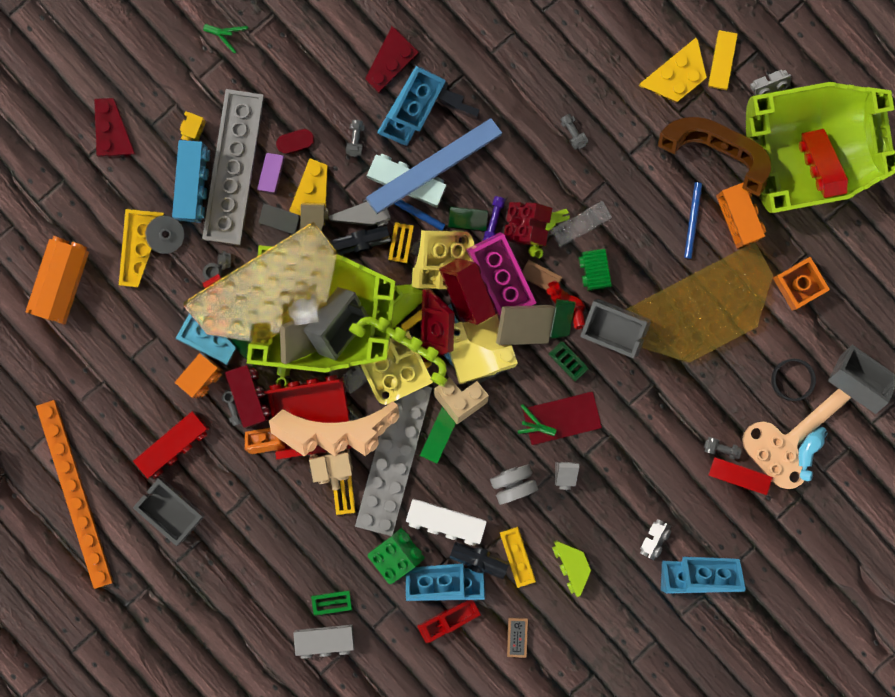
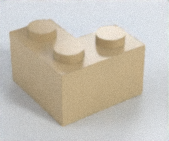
[434,377,489,424]

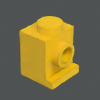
[180,111,206,141]

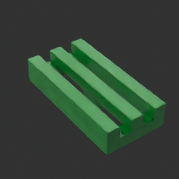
[311,590,352,615]

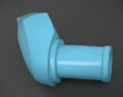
[798,427,827,481]

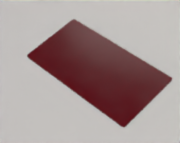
[523,392,602,445]

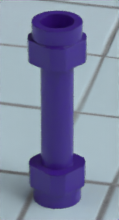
[483,196,506,241]

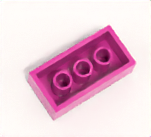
[466,232,536,318]

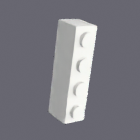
[406,498,487,546]

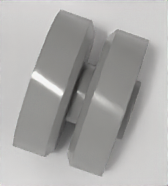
[490,464,539,505]

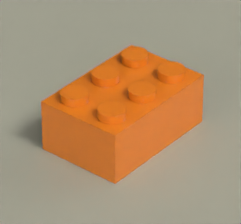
[716,182,766,248]

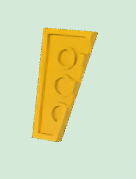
[119,209,164,287]

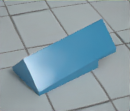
[377,66,446,146]
[661,557,745,593]
[406,563,486,601]

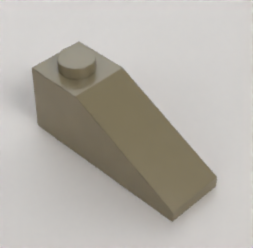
[300,203,328,251]

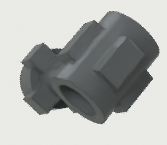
[560,114,588,150]
[346,120,364,157]
[221,389,242,426]
[704,437,742,460]

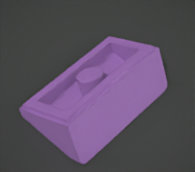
[257,153,285,194]

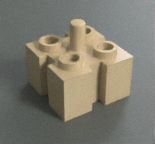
[309,449,353,490]

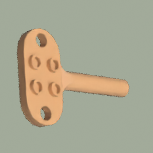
[742,389,852,489]

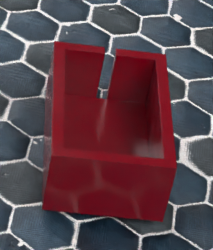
[439,259,496,325]
[225,365,271,428]

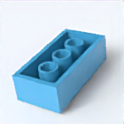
[172,140,210,223]

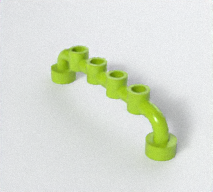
[349,316,447,387]

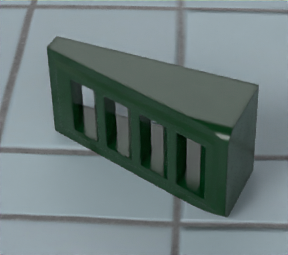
[548,341,589,382]

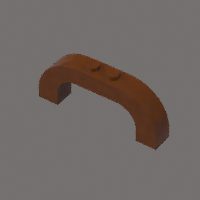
[658,117,771,196]

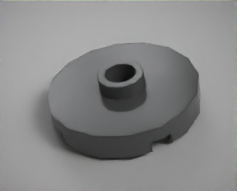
[145,216,184,254]

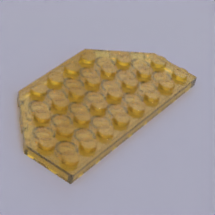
[183,222,337,343]
[626,242,773,363]

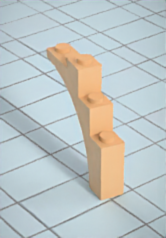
[269,401,399,456]

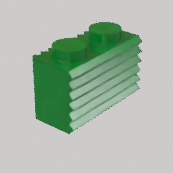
[579,249,611,291]

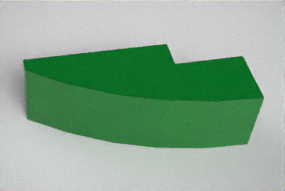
[420,406,456,463]

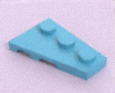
[176,305,236,365]

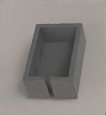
[304,287,369,360]
[580,299,652,358]
[828,345,895,414]
[133,478,206,546]

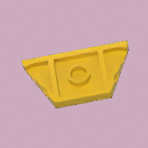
[639,38,707,103]

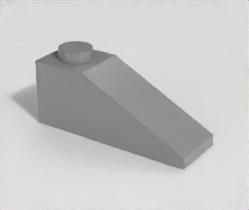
[328,202,391,228]
[555,462,579,490]

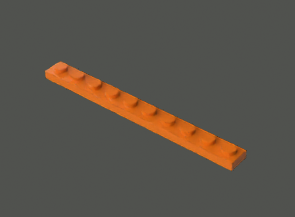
[36,400,114,589]

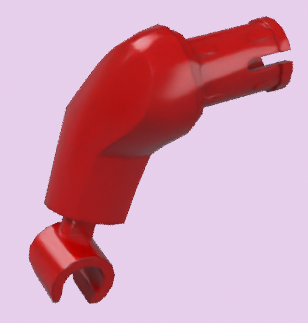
[547,280,586,330]

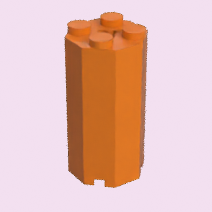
[25,236,89,325]

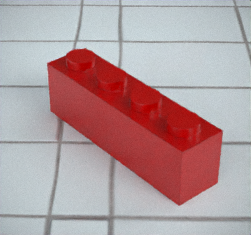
[799,129,848,198]
[133,411,210,479]

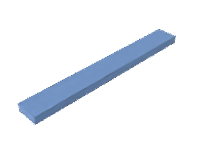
[366,118,502,214]

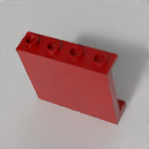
[264,375,352,460]

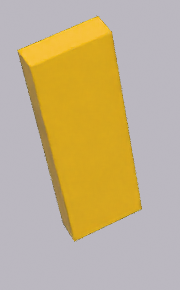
[708,30,738,90]
[499,526,536,588]

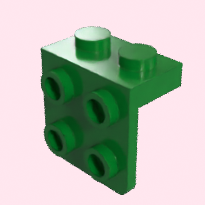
[368,528,425,584]

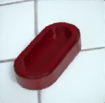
[276,129,314,154]

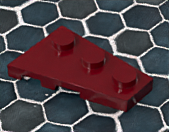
[365,26,419,93]
[94,98,136,157]

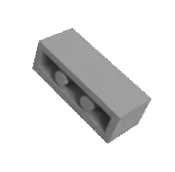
[293,625,355,658]

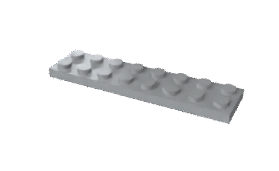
[202,89,264,246]
[355,386,432,536]

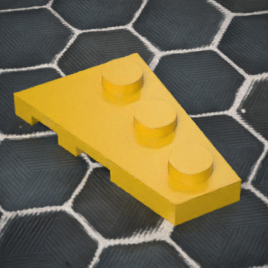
[289,158,328,226]

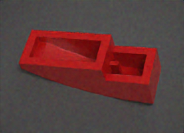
[708,457,773,495]
[417,600,481,643]

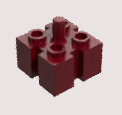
[504,202,553,246]

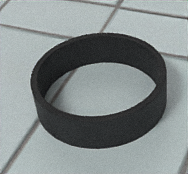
[771,359,816,401]

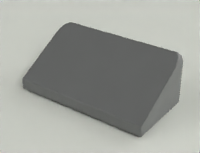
[259,204,301,235]

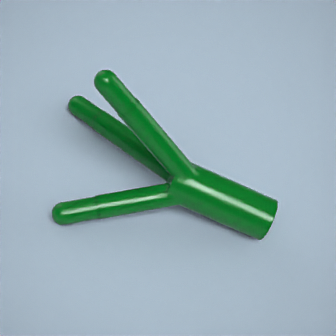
[203,24,248,54]
[518,404,556,436]

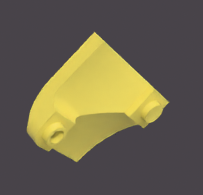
[412,230,474,289]
[449,314,518,385]
[360,331,433,405]

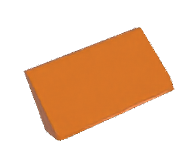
[245,428,285,454]

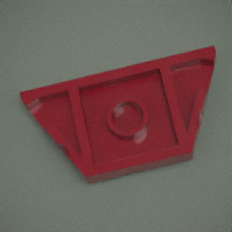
[421,289,455,362]

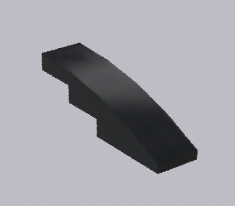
[411,71,480,120]

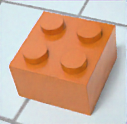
[773,257,830,311]
[174,353,223,398]

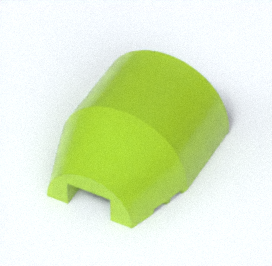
[746,82,895,213]
[247,245,395,372]

